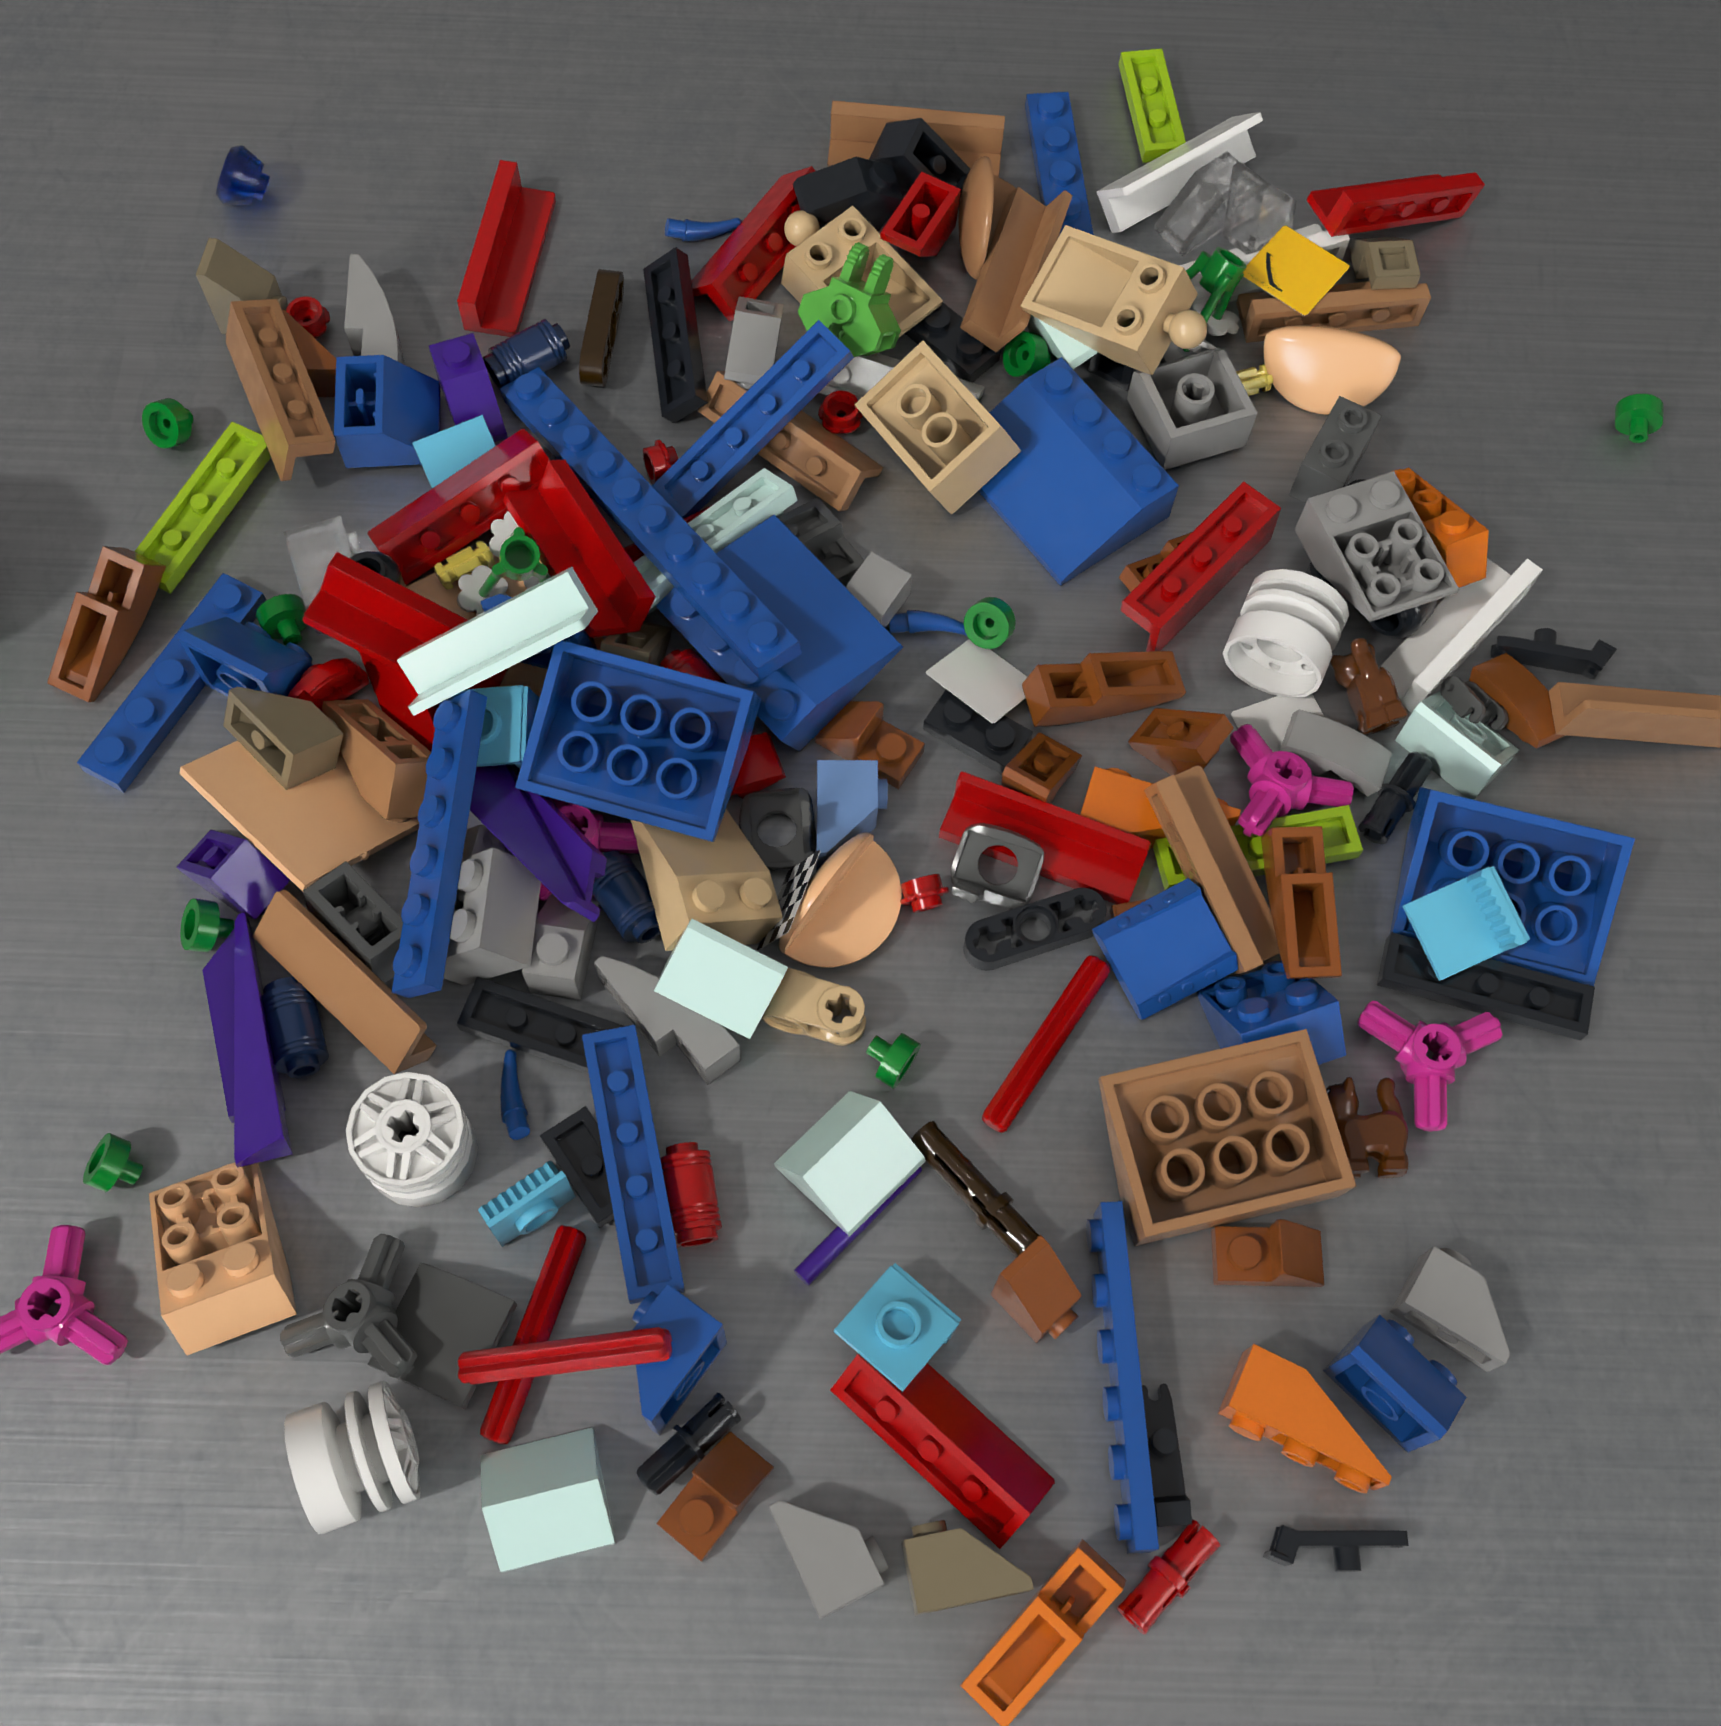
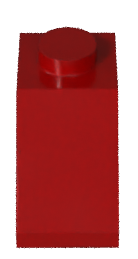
[880,171,961,257]

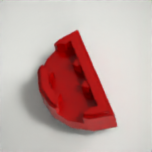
[287,658,370,713]

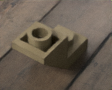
[1349,237,1421,290]

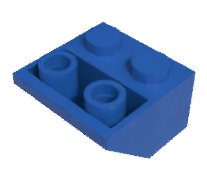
[334,355,441,468]
[1197,960,1346,1065]

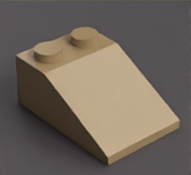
[855,341,1021,515]
[631,809,783,951]

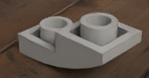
[1280,710,1392,796]

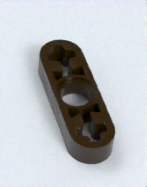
[579,269,624,387]

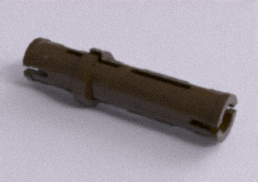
[911,1121,1045,1259]

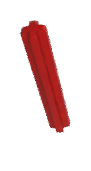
[982,955,1110,1133]
[480,1225,586,1444]
[458,1327,672,1384]

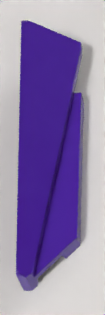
[470,765,607,922]
[202,912,293,1168]

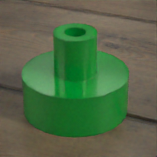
[1003,331,1051,379]
[1615,394,1664,443]
[142,398,194,449]
[256,594,308,645]
[964,597,1016,649]
[180,898,234,952]
[866,1033,921,1089]
[83,1133,143,1192]

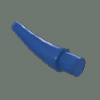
[665,218,742,242]
[889,610,967,636]
[500,1049,530,1140]

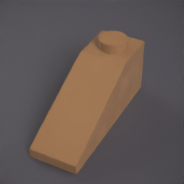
[322,699,431,823]

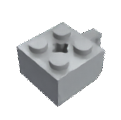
[1127,341,1257,470]
[444,824,541,986]

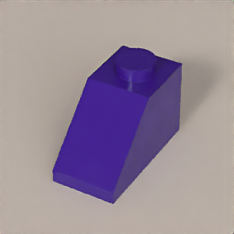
[428,333,508,442]
[176,830,290,919]

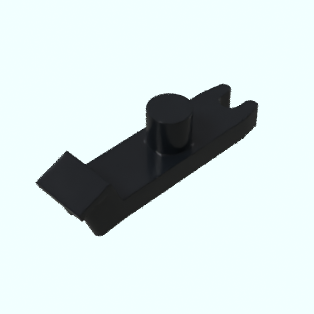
[1491,628,1617,679]
[1142,1383,1192,1527]
[1263,1525,1409,1572]

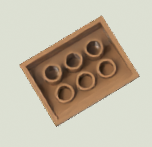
[1098,1029,1356,1246]

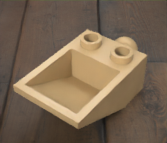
[781,206,943,355]
[1020,225,1207,375]

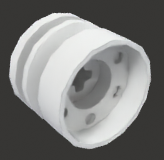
[1223,569,1349,698]
[346,1072,478,1207]
[284,1381,421,1534]

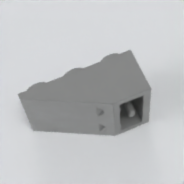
[1294,471,1459,622]

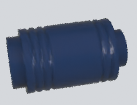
[483,319,570,390]
[592,850,660,944]
[262,977,329,1078]

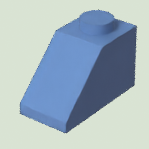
[816,760,888,871]

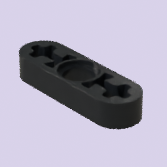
[963,888,1107,971]

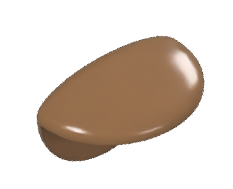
[958,156,1016,280]

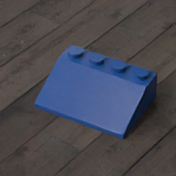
[978,357,1179,586]
[656,514,903,751]
[515,640,761,842]
[1390,787,1635,987]

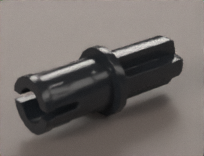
[1358,752,1432,845]
[636,1392,742,1495]

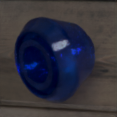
[216,145,271,206]

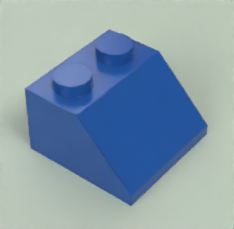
[178,617,313,697]
[632,1283,727,1436]
[1323,1315,1467,1453]

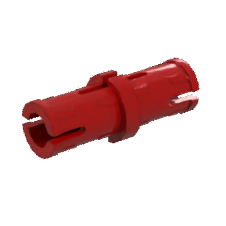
[1117,1519,1221,1635]

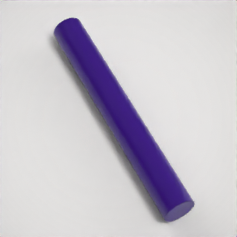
[794,1167,922,1286]

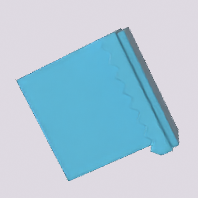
[412,415,496,488]
[450,685,540,769]
[1402,866,1530,981]
[478,1161,576,1247]
[833,1263,962,1392]

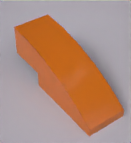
[960,1539,1126,1726]

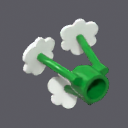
[1183,247,1247,353]
[457,511,551,615]

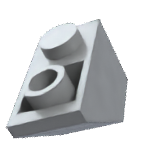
[724,296,784,389]

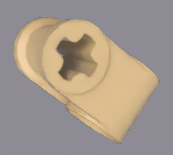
[762,968,866,1046]

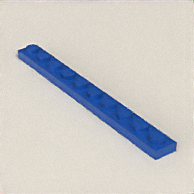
[500,367,802,681]

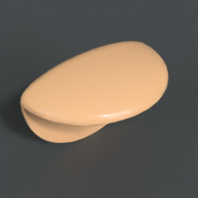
[1263,325,1401,415]
[779,832,902,968]

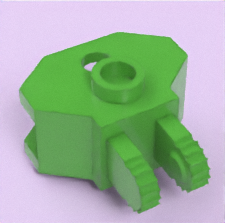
[798,242,901,357]

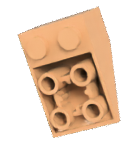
[149,1162,297,1356]

